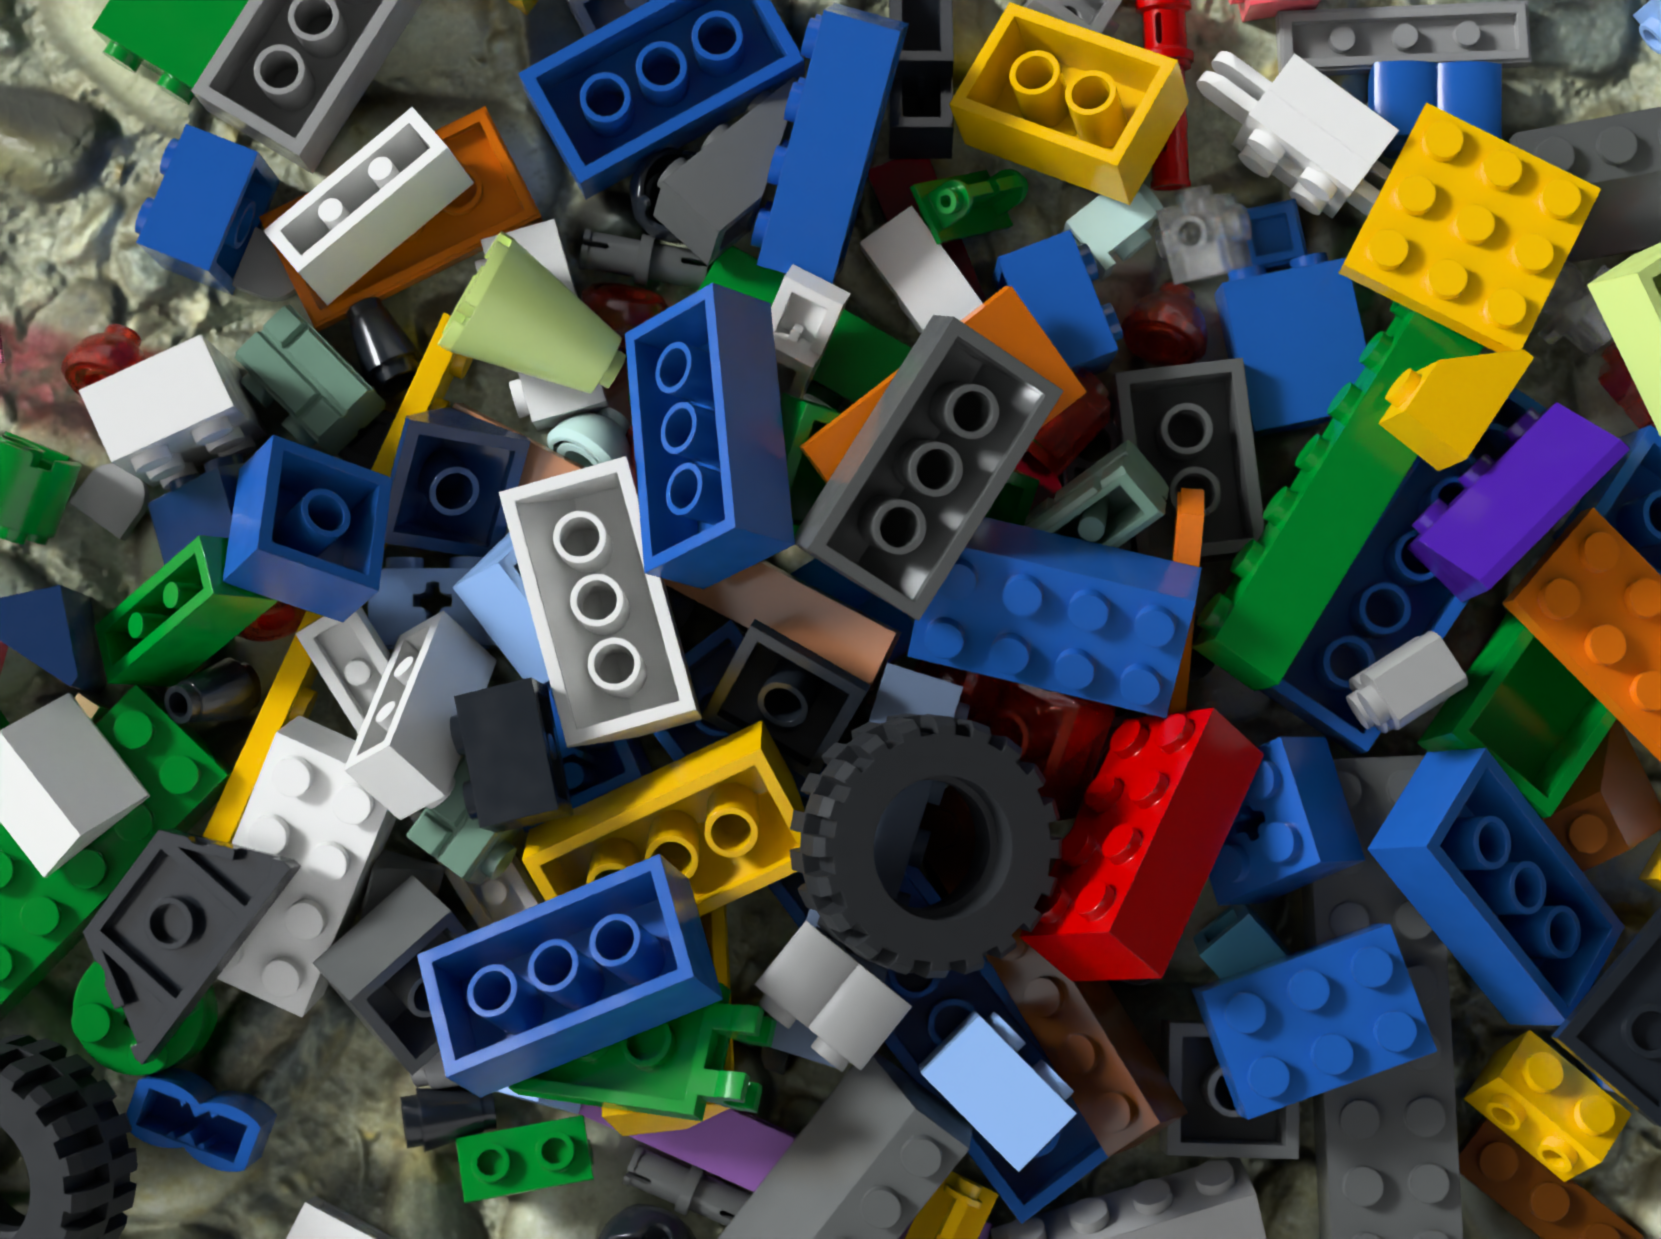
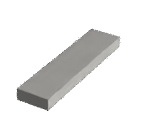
[1275,0,1532,76]

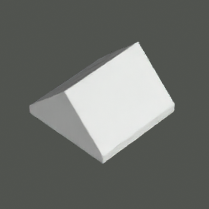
[0,693,151,878]

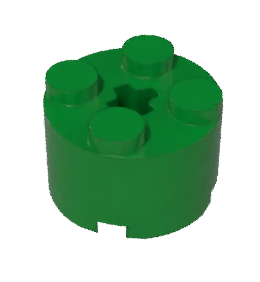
[0,431,82,545]
[71,962,218,1076]

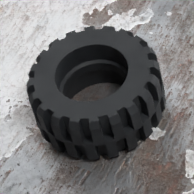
[790,713,1062,978]
[0,1035,138,1239]

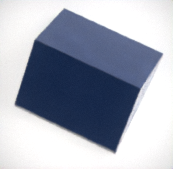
[385,407,531,557]
[0,585,107,695]

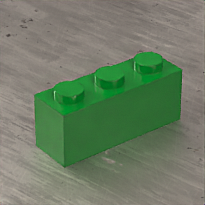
[95,535,278,687]

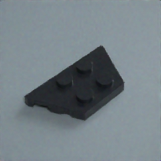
[83,828,301,1065]

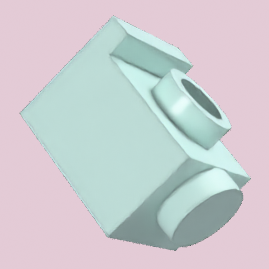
[1062,183,1164,283]

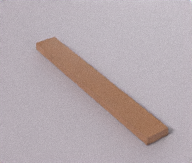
[452,403,902,692]

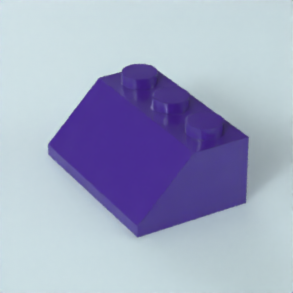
[1406,402,1630,602]

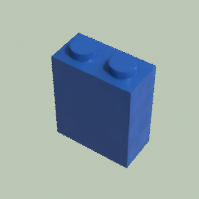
[1214,252,1366,438]

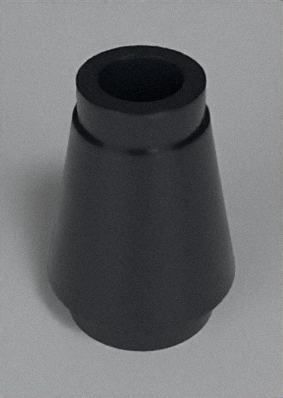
[346,297,423,396]
[164,658,262,724]
[400,1088,497,1153]

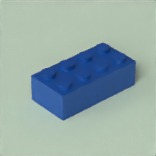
[518,0,805,200]
[751,3,909,284]
[625,282,795,589]
[907,517,1202,718]
[1367,748,1625,1026]
[417,854,723,1098]

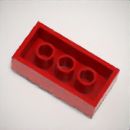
[1019,708,1264,981]

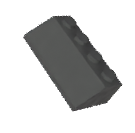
[1507,107,1661,264]
[794,315,1063,621]
[717,1051,973,1239]

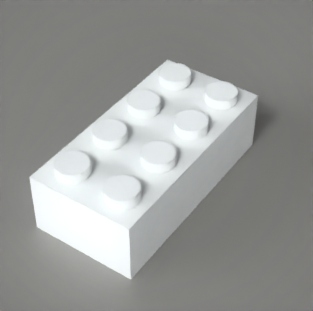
[217,715,397,1017]

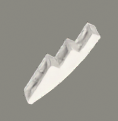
[859,205,1063,451]
[771,264,851,401]

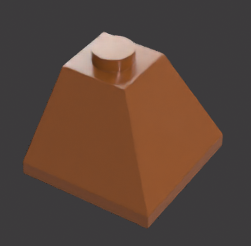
[1542,719,1661,872]

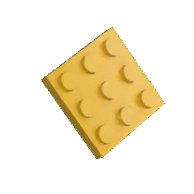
[1339,102,1601,353]

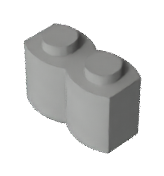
[1346,631,1468,733]
[755,921,912,1072]

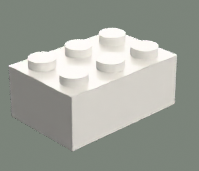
[79,334,268,490]

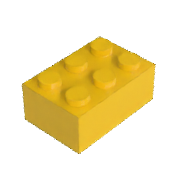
[949,2,1189,205]

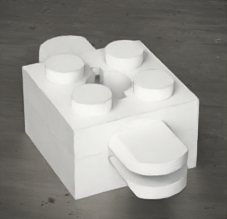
[1196,51,1399,218]

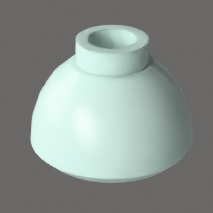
[547,407,632,467]

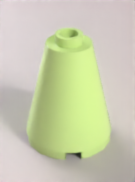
[437,231,627,394]

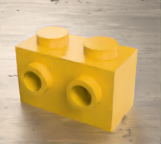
[1463,1030,1632,1182]

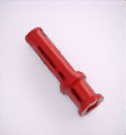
[1135,0,1194,191]

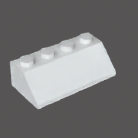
[499,456,702,748]

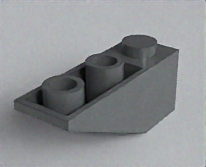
[653,77,798,266]

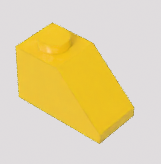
[1378,349,1534,471]

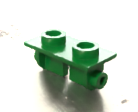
[910,169,1028,245]
[455,1115,594,1204]

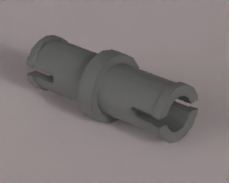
[579,229,708,291]
[623,1145,752,1226]

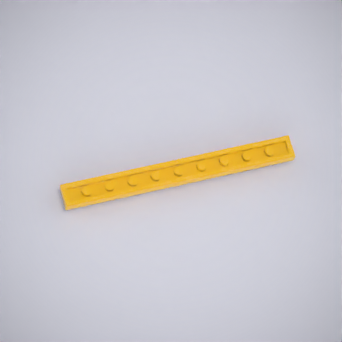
[203,313,473,844]

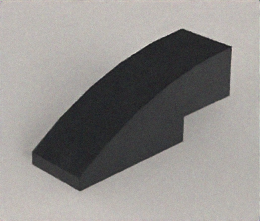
[889,0,954,159]

